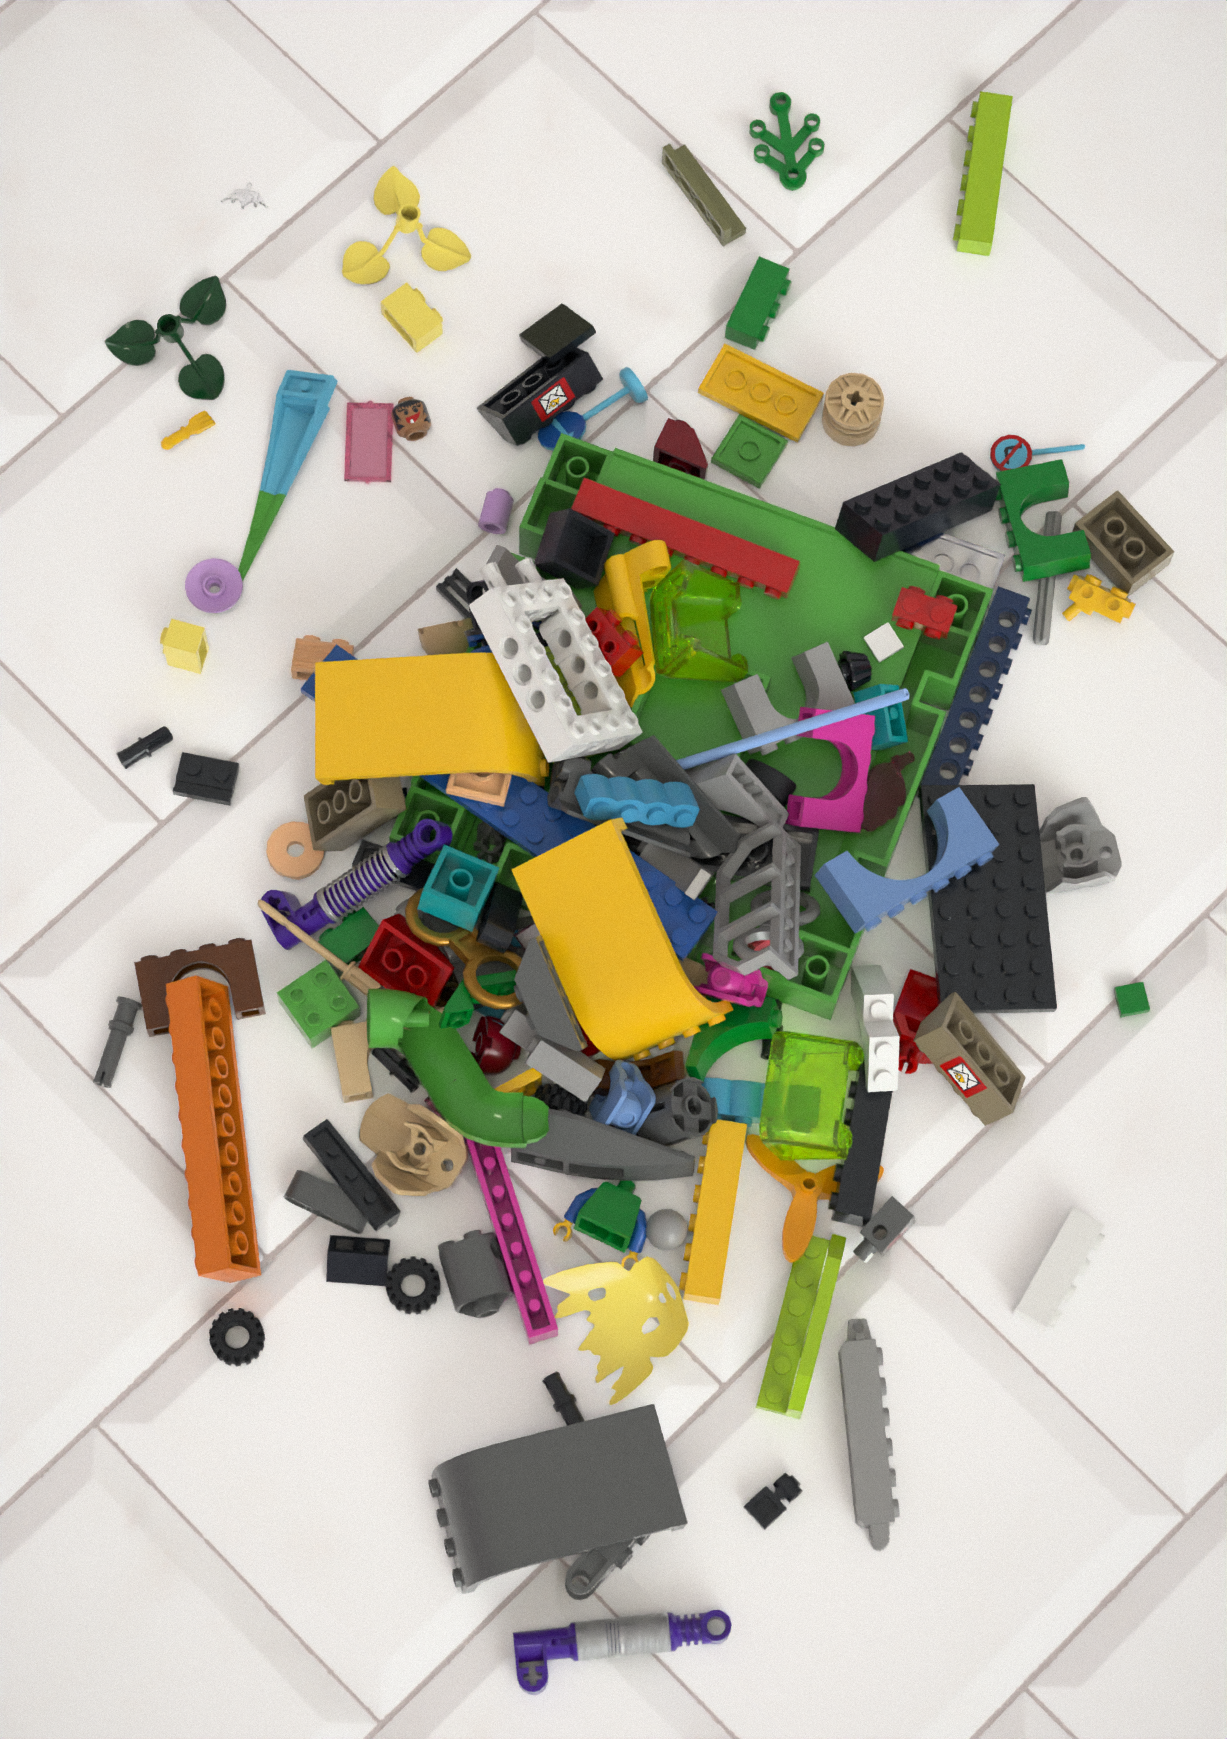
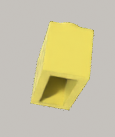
[381,282,443,353]
[160,619,209,674]

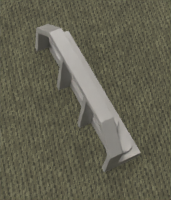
[713,820,801,980]

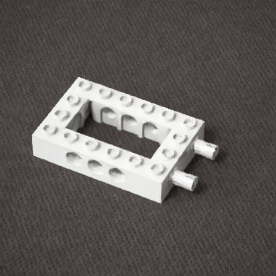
[469,558,643,763]

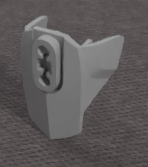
[1039,797,1122,894]

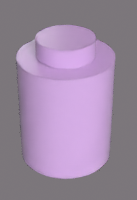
[478,488,514,534]

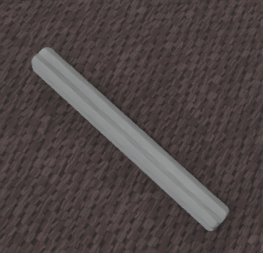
[1033,511,1062,645]

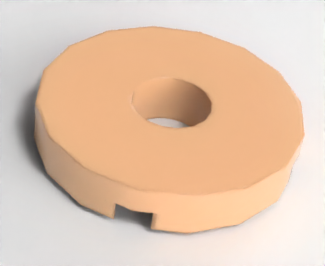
[266,821,325,880]

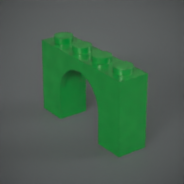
[995,459,1091,582]

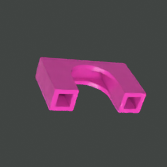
[785,707,875,833]

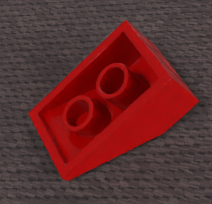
[358,913,455,1012]

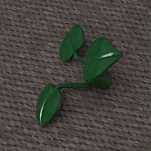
[105,276,227,400]

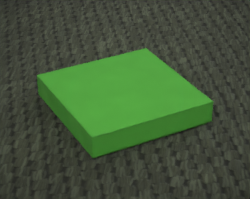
[711,414,788,489]

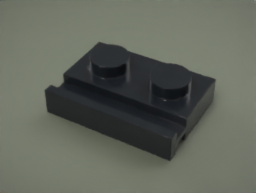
[173,752,240,806]

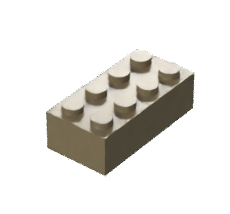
[303,777,406,851]

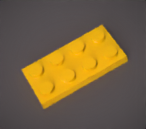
[698,343,824,443]

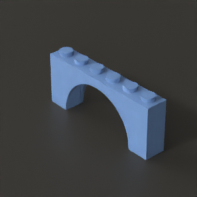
[815,787,1000,934]

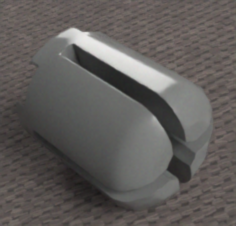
[637,1077,718,1147]

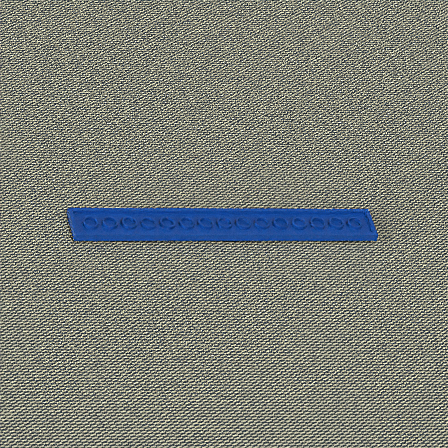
[300,644,718,962]

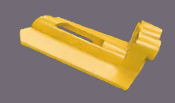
[593,540,671,707]

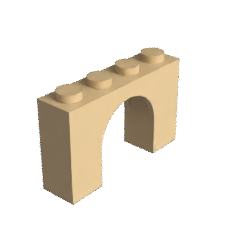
[331,1006,444,1103]

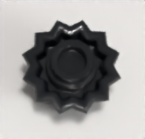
[838,651,872,692]

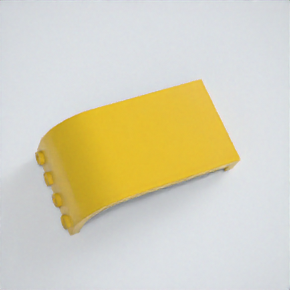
[315,652,549,786]
[511,818,733,1061]

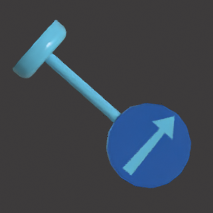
[538,367,648,451]

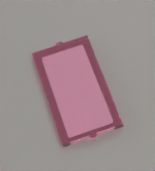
[344,400,394,484]

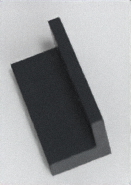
[326,1235,391,1286]

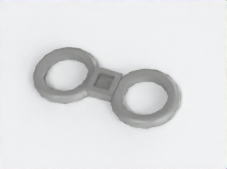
[733,890,820,966]

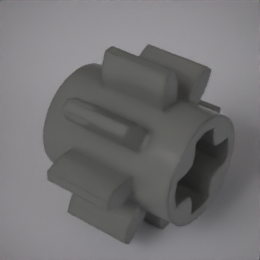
[473,828,507,865]

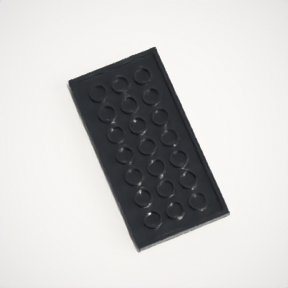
[918,784,1057,1014]

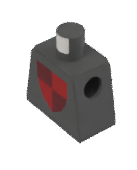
[853,1196,916,1264]

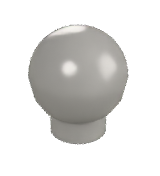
[646,1209,687,1250]

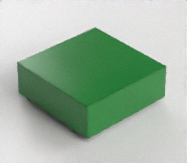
[1113,982,1150,1018]

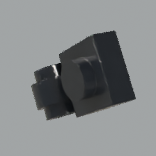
[744,1473,803,1531]

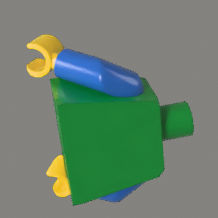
[553,1180,647,1268]

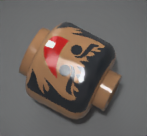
[391,397,432,441]

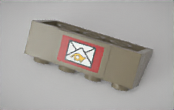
[914,992,1026,1126]

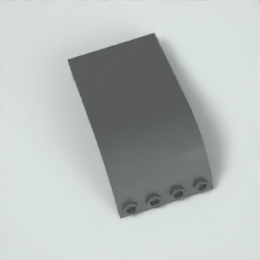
[428,1404,688,1594]

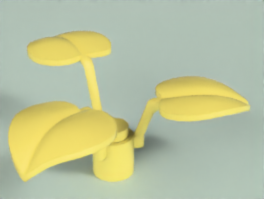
[342,166,471,285]

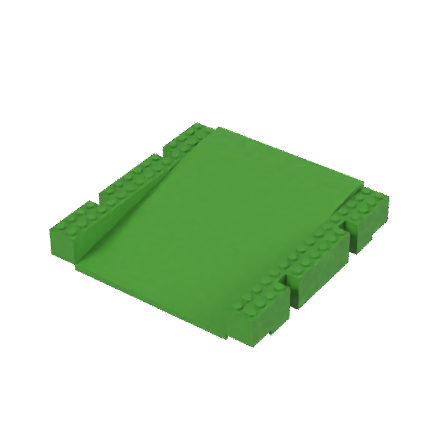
[389,433,994,1021]

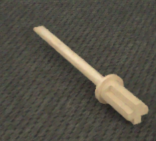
[257,899,382,996]

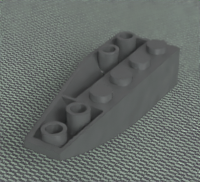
[511,1108,695,1181]

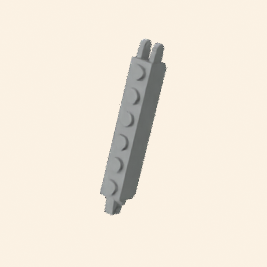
[838,1318,900,1551]

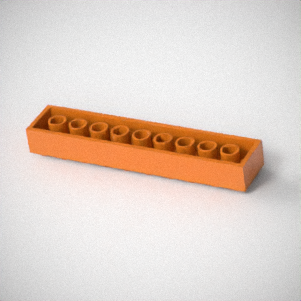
[165,975,261,1283]

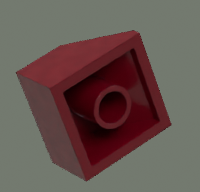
[653,418,708,481]

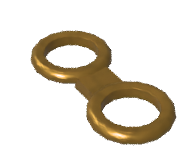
[405,888,524,1009]

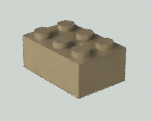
[1072,490,1175,598]

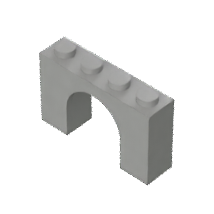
[721,642,855,756]

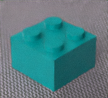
[417,844,499,932]

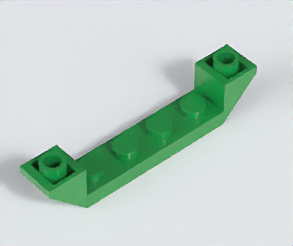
[439,970,517,1029]

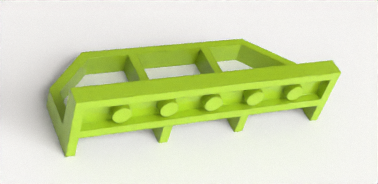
[756,1234,847,1420]

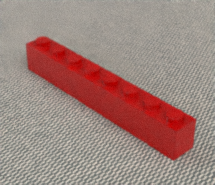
[571,478,800,600]

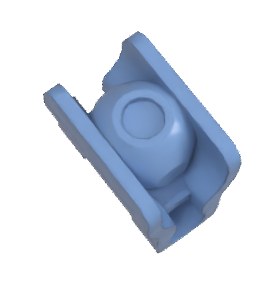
[589,1060,656,1135]

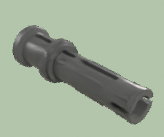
[93,996,142,1088]

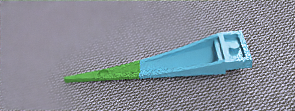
[238,370,338,582]

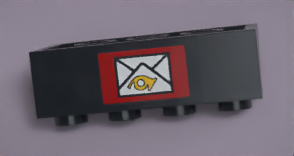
[477,348,604,446]

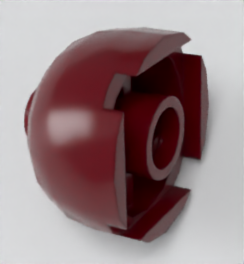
[470,1016,521,1076]

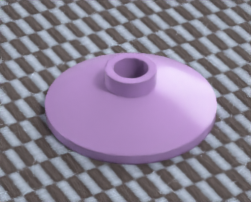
[185,558,243,613]

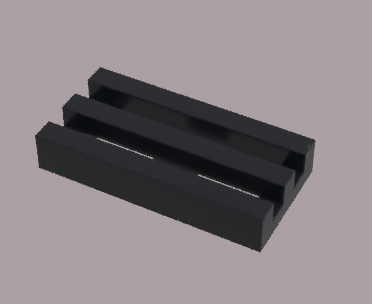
[436,568,471,619]

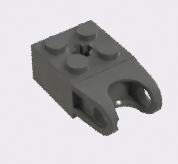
[565,1534,652,1600]

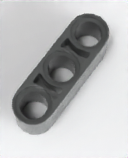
[283,1170,368,1234]

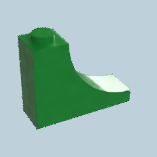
[685,996,783,1082]

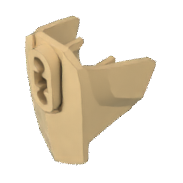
[360,1093,468,1196]

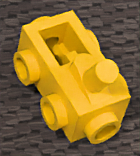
[1062,574,1136,623]

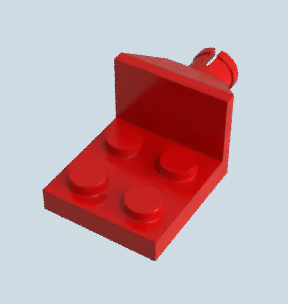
[893,969,938,1074]

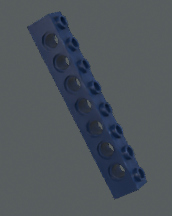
[917,586,1032,798]

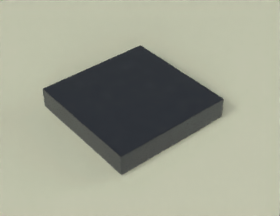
[519,303,596,365]

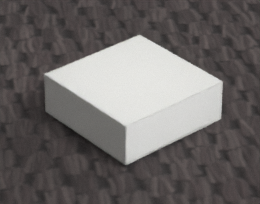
[863,622,904,663]

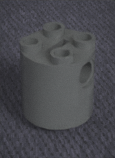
[437,1230,514,1318]

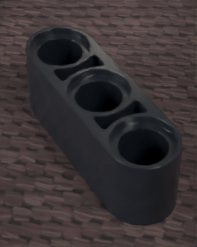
[476,881,523,954]

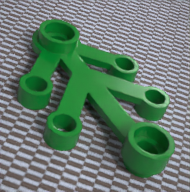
[749,92,825,191]

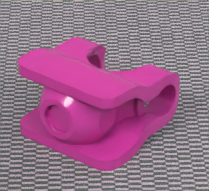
[693,953,768,1007]

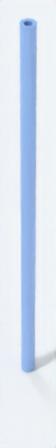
[676,688,909,770]

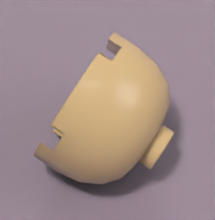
[417,618,473,655]

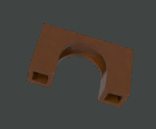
[134,938,266,1037]

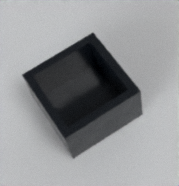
[534,508,615,590]

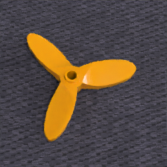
[745,1134,884,1263]

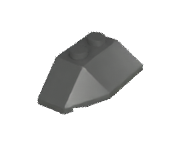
[514,935,588,1052]

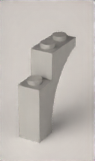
[500,1002,605,1102]

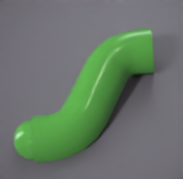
[367,989,550,1148]

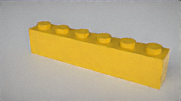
[679,1119,747,1305]

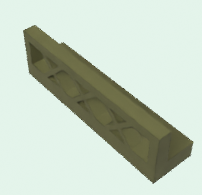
[662,143,747,247]

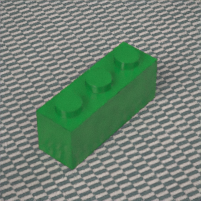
[725,256,792,350]

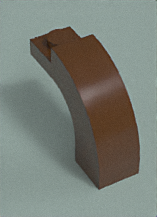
[590,1050,685,1096]

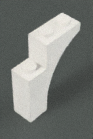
[850,965,899,1092]

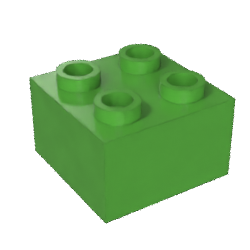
[277,960,361,1049]

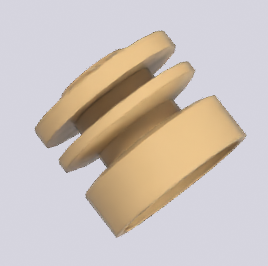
[822,372,884,447]

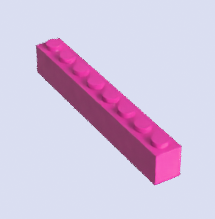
[463,1136,558,1345]

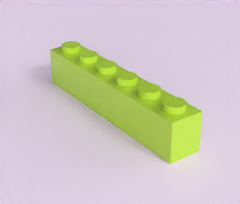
[953,91,1013,256]

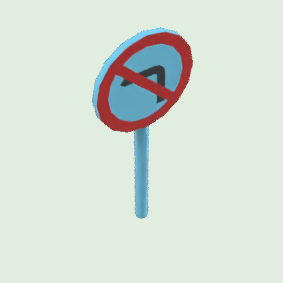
[990,435,1085,471]

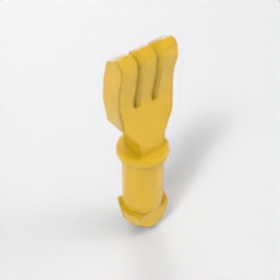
[161,410,216,450]

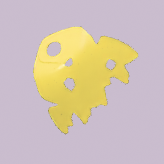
[543,1256,689,1405]

